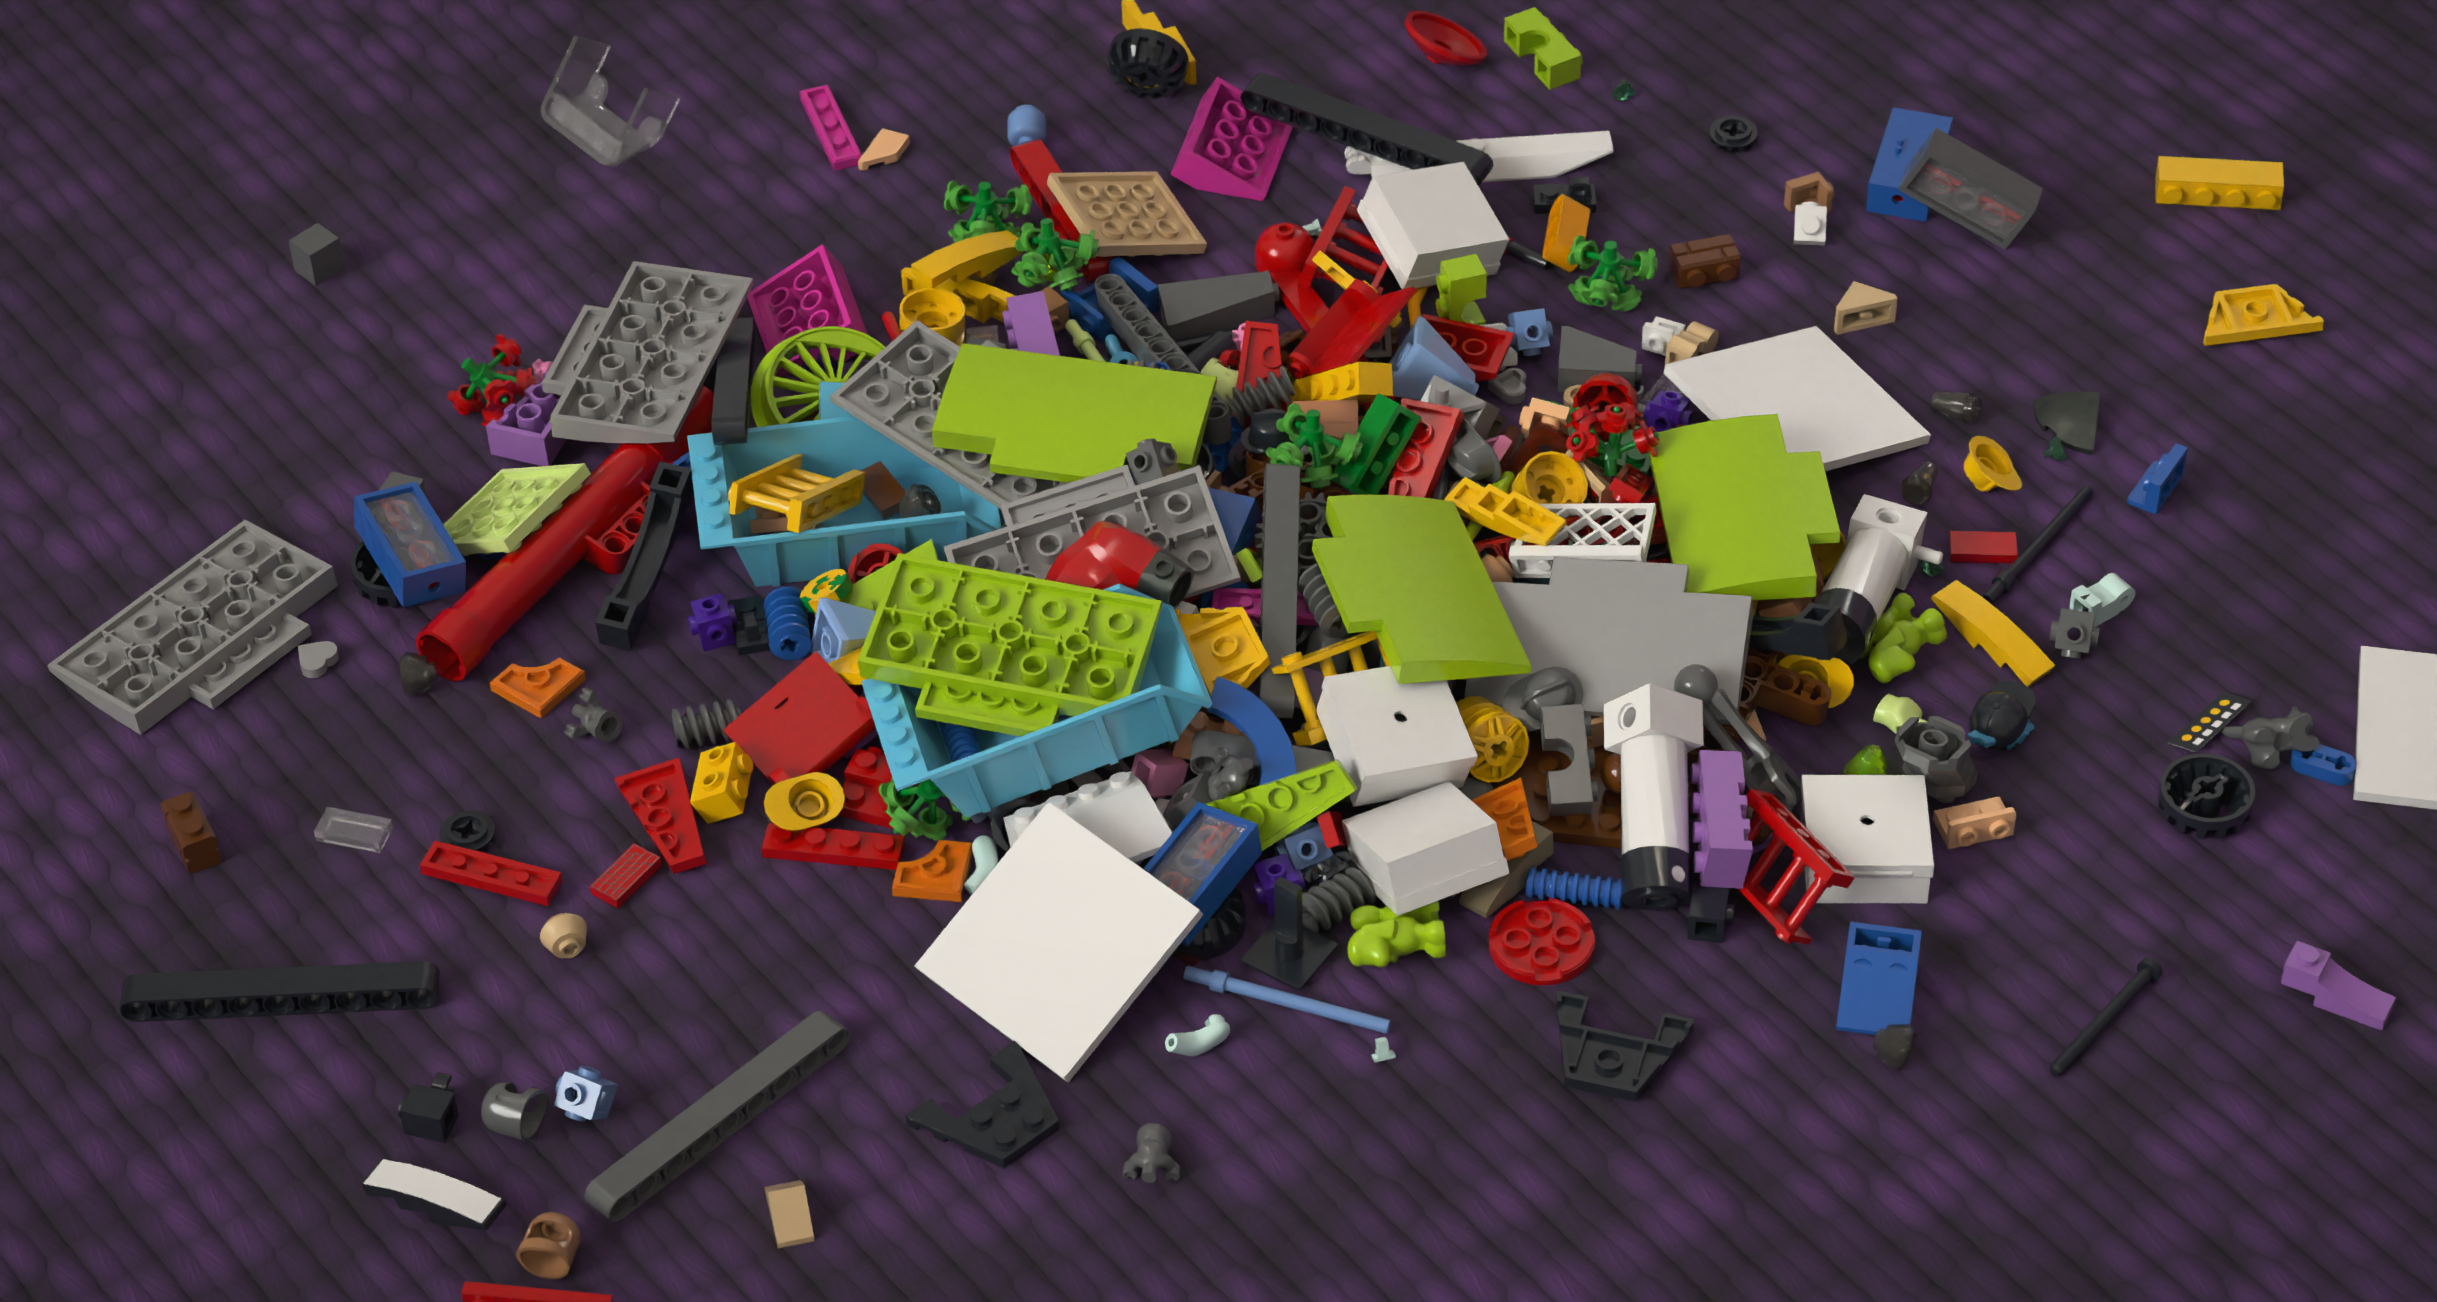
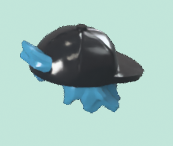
[1968,680,2036,750]

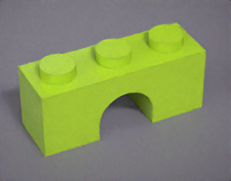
[1504,7,1583,90]
[1436,254,1487,325]

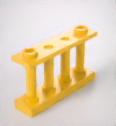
[728,453,865,533]
[1271,631,1390,746]

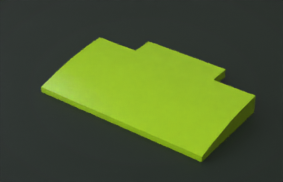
[932,343,1217,483]
[1649,414,1840,601]
[1312,495,1532,684]
[857,553,1162,737]

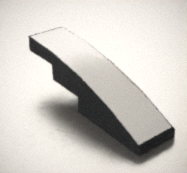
[361,1158,507,1231]

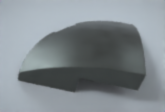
[2033,392,2100,455]

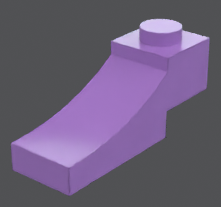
[2281,941,2396,1030]

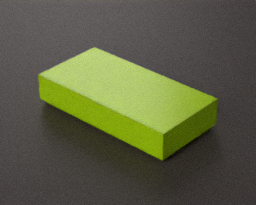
[1236,548,1262,586]

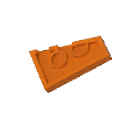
[1471,778,1538,861]

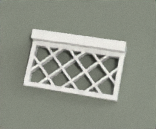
[1509,503,1656,578]

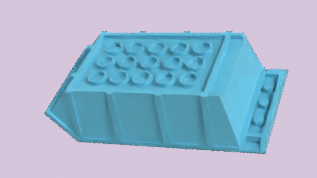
[687,416,1005,587]
[861,584,1213,818]

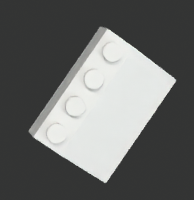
[1004,771,1172,863]

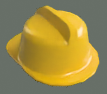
[1963,436,2022,492]
[1777,655,1854,708]
[764,772,845,831]

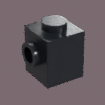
[1687,884,1735,944]

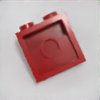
[837,747,919,829]

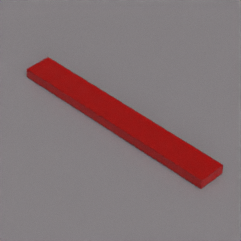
[1270,270,1395,411]

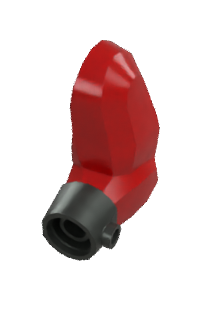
[1045,521,1194,609]

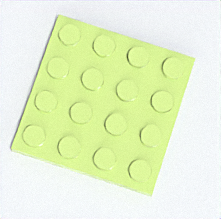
[443,463,591,556]

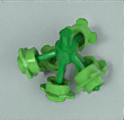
[944,181,1032,242]
[1011,218,1100,291]
[1568,235,1658,311]
[1266,403,1363,489]
[879,778,971,840]

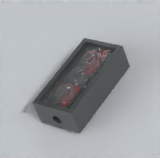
[1898,128,2043,250]

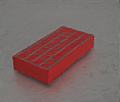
[590,843,662,908]

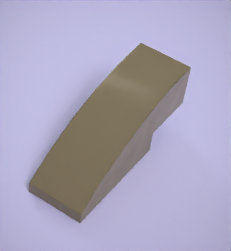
[1459,821,1554,918]

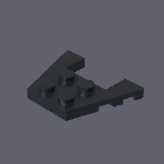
[1556,990,1695,1102]
[906,1041,1060,1168]

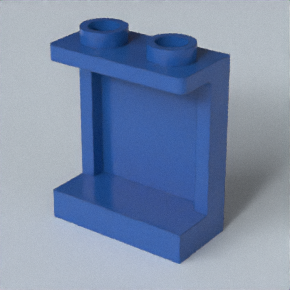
[1060,256,1159,343]

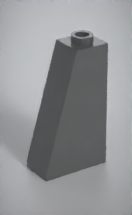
[1158,271,1280,341]

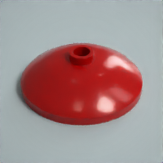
[1404,11,1487,66]

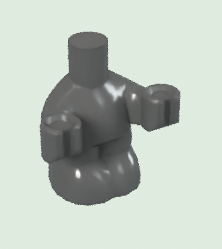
[564,688,623,742]
[1207,746,1253,801]
[1123,1123,1181,1183]

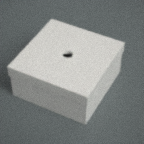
[1357,162,1509,289]
[1316,666,1478,807]
[1800,775,1934,903]
[1342,781,1509,916]

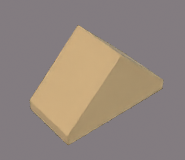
[1834,281,1897,335]
[765,1180,814,1248]

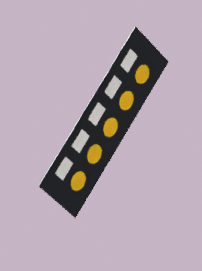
[2168,691,2252,752]

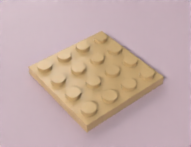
[1047,171,1207,257]

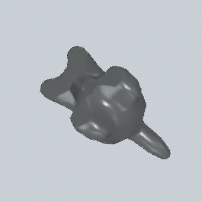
[2220,706,2320,770]

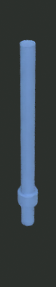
[1184,966,1391,1034]

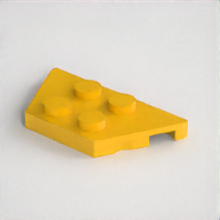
[2203,284,2324,346]
[1174,607,1271,697]

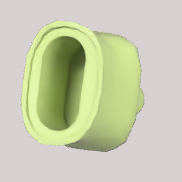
[1873,694,1928,734]

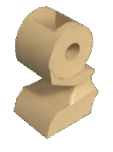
[1664,321,1719,369]

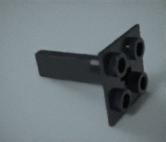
[1240,877,1338,991]

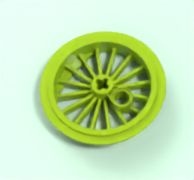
[751,326,885,427]

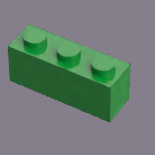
[1330,393,1421,495]

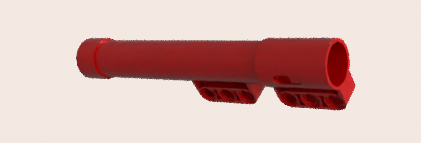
[415,385,714,682]

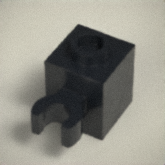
[398,1072,459,1143]

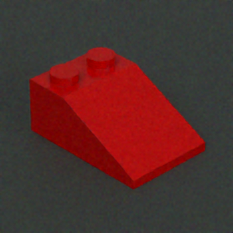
[1422,314,1514,382]

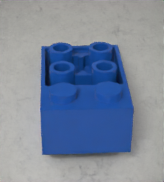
[1836,921,1922,1040]

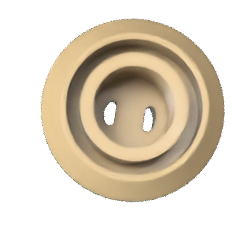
[540,913,587,958]

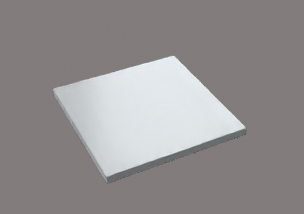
[1664,326,1931,471]
[2353,646,2437,810]
[915,802,1204,1083]

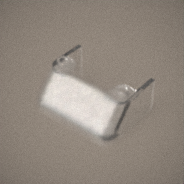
[541,36,681,167]

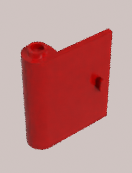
[1286,280,1417,379]
[723,651,876,785]

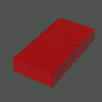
[1949,531,2018,563]
[1317,811,1347,850]

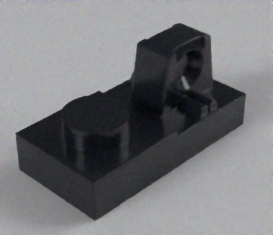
[1533,177,1596,214]
[727,595,771,656]

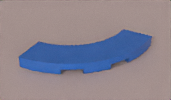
[1207,676,1296,785]

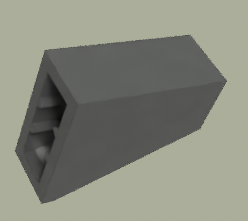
[1558,326,1642,392]

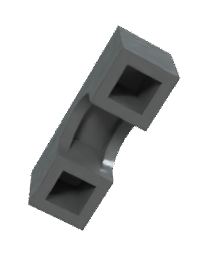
[1539,704,1598,816]

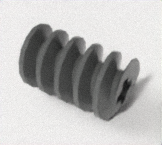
[1225,366,1297,428]
[1297,563,1348,638]
[671,699,741,749]
[1302,867,1376,934]

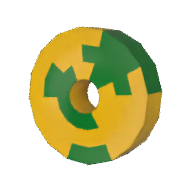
[800,569,853,613]

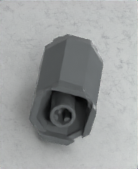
[1895,716,1978,803]

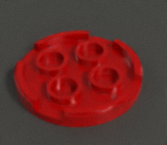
[1489,898,1595,985]

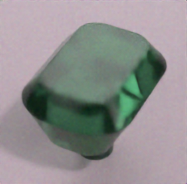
[1611,80,1636,102]
[2043,437,2066,461]
[1919,560,1944,576]

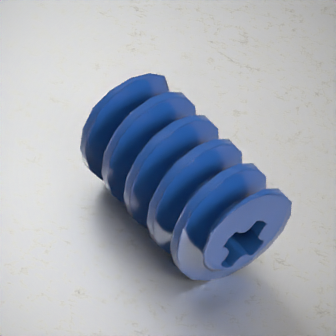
[763,586,812,660]

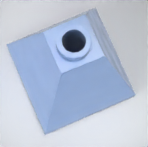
[1389,316,1479,400]
[810,598,876,664]

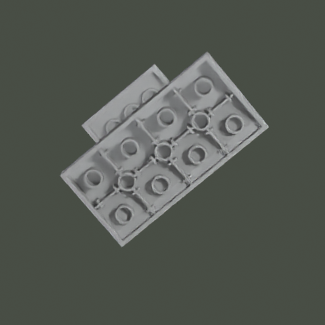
[542,261,753,443]
[830,320,1067,509]
[944,465,1241,599]
[48,520,338,735]
[1464,557,1754,725]

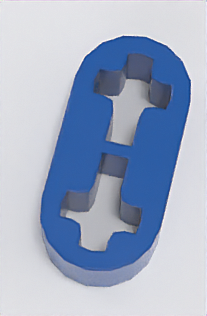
[2290,744,2357,786]

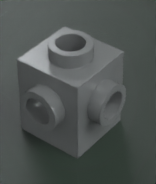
[1126,438,1179,485]
[2049,608,2100,659]

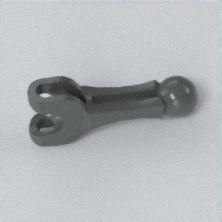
[1674,664,1802,811]

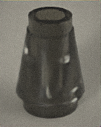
[1931,390,1982,424]
[1901,462,1938,505]

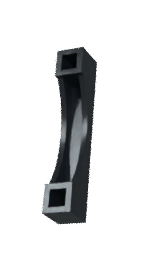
[595,461,694,651]
[1749,603,1847,660]

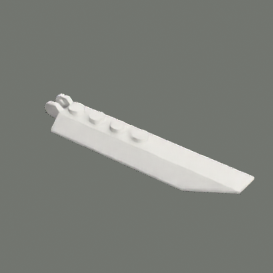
[1344,131,1613,182]

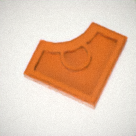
[490,657,586,719]
[892,840,973,902]

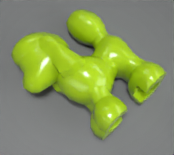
[1860,593,1947,683]
[1347,900,1446,968]

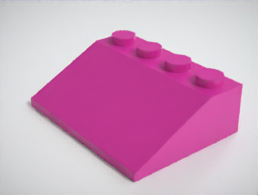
[1170,77,1293,201]
[747,244,868,377]

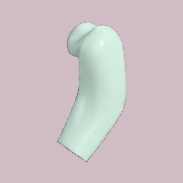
[964,835,998,894]
[1165,1014,1230,1056]

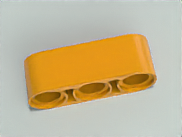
[1542,194,1590,273]

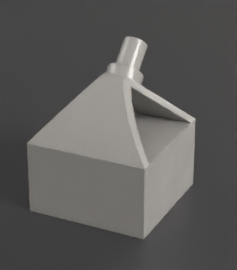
[1420,375,1500,445]

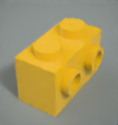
[690,742,753,824]

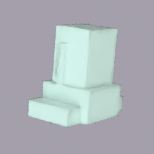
[1302,219,1323,236]
[1371,1037,1396,1062]

